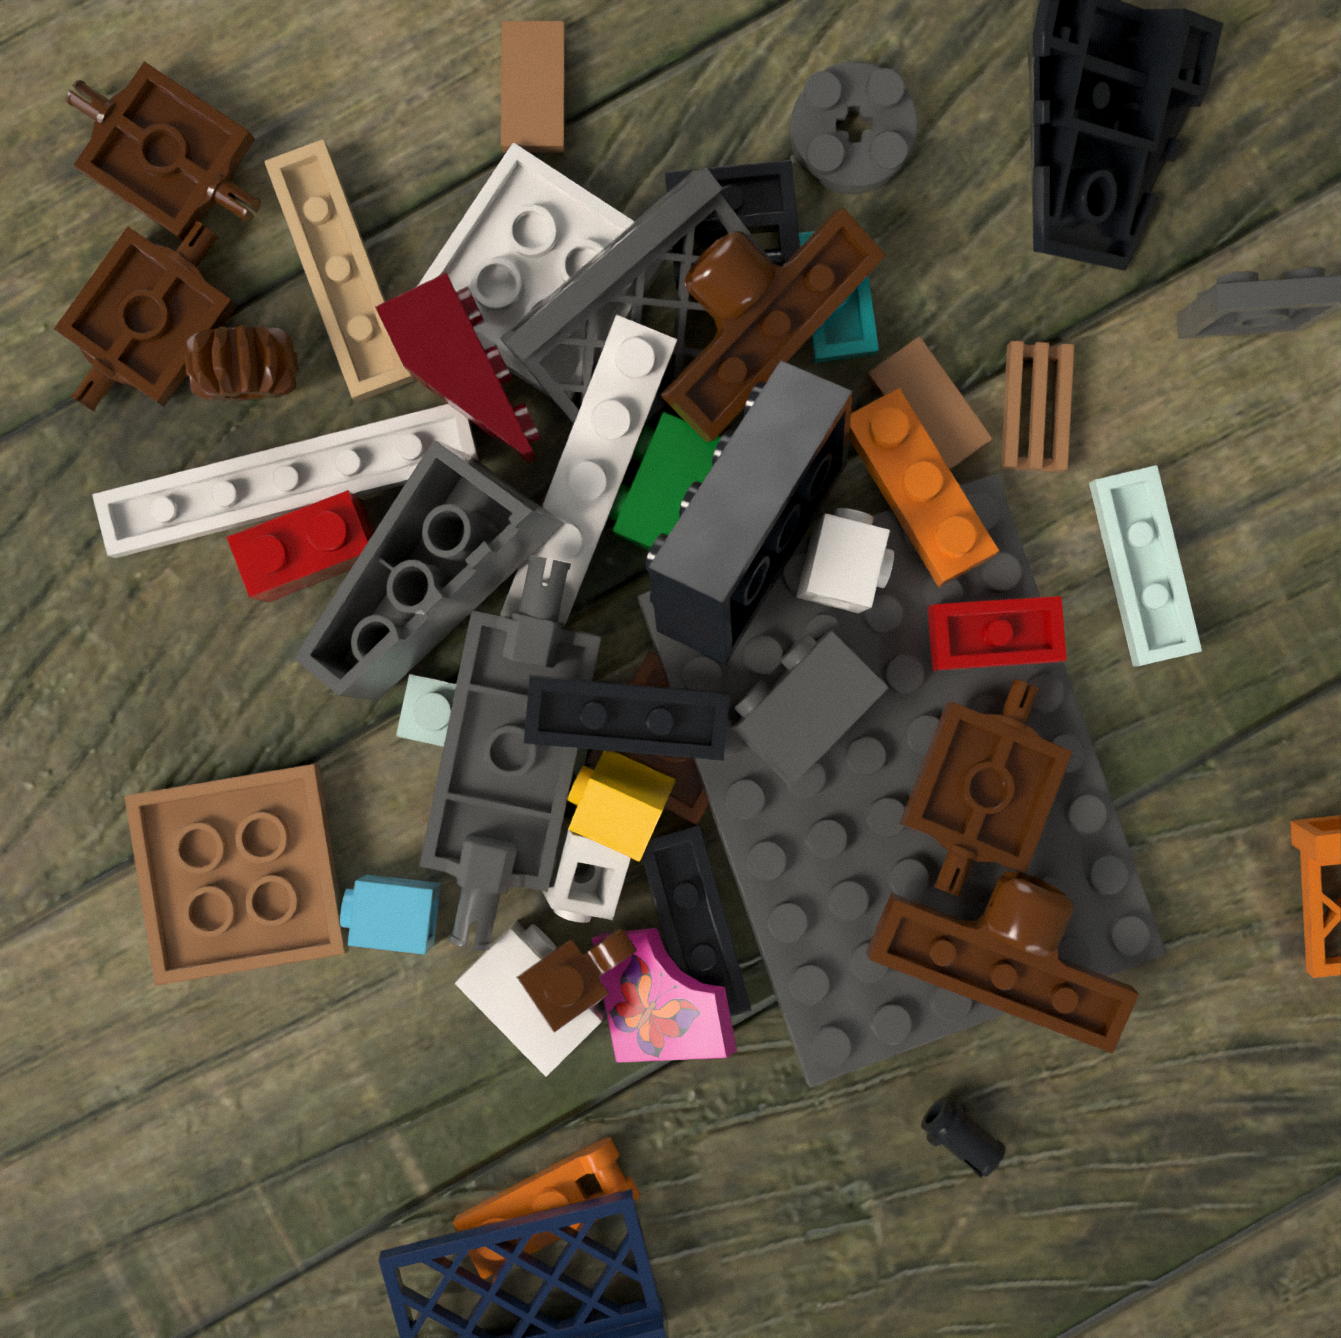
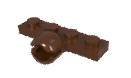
[661,207,886,442]
[866,871,1139,1054]

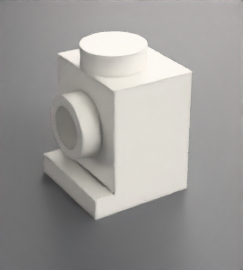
[542,817,631,923]

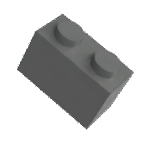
[730,631,889,783]

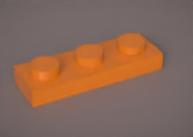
[849,388,999,588]

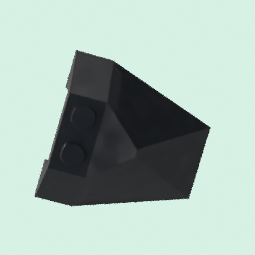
[1027,0,1224,271]

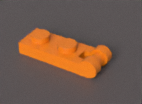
[453,1137,641,1279]

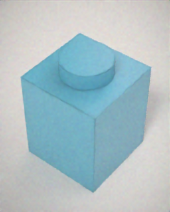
[340,874,442,955]

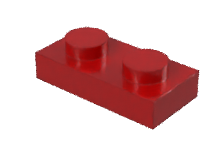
[927,596,1067,671]

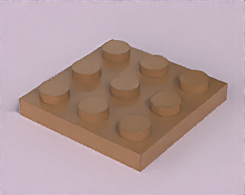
[124,763,350,986]

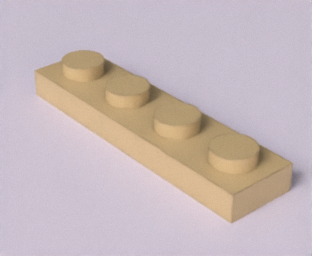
[264,139,415,402]

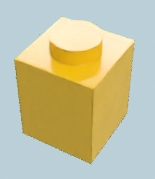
[567,750,676,862]

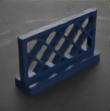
[378,1189,669,1338]

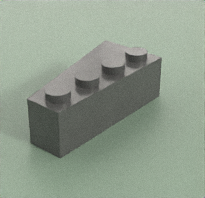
[294,439,564,700]

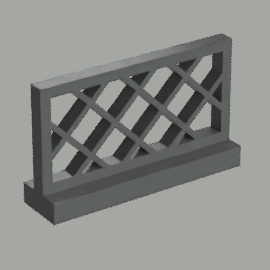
[499,168,774,425]

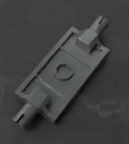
[419,555,601,950]

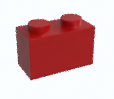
[226,490,375,603]

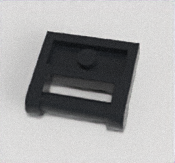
[665,160,800,290]

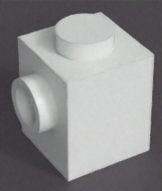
[796,508,894,613]

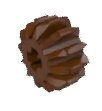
[185,325,298,402]

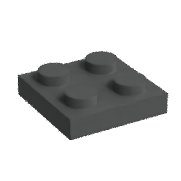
[1176,267,1341,339]

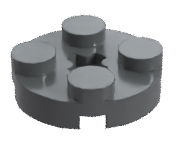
[790,62,918,194]

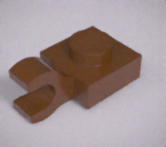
[516,928,637,1033]

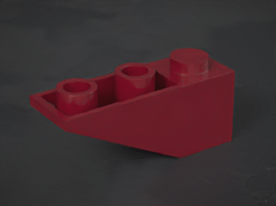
[375,273,541,464]

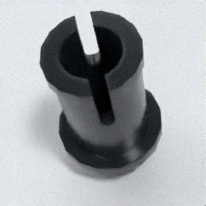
[921,1098,1006,1178]

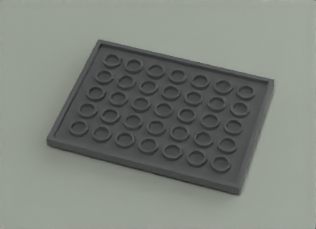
[637,474,1166,1087]

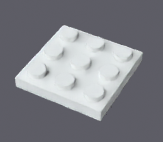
[418,142,672,402]

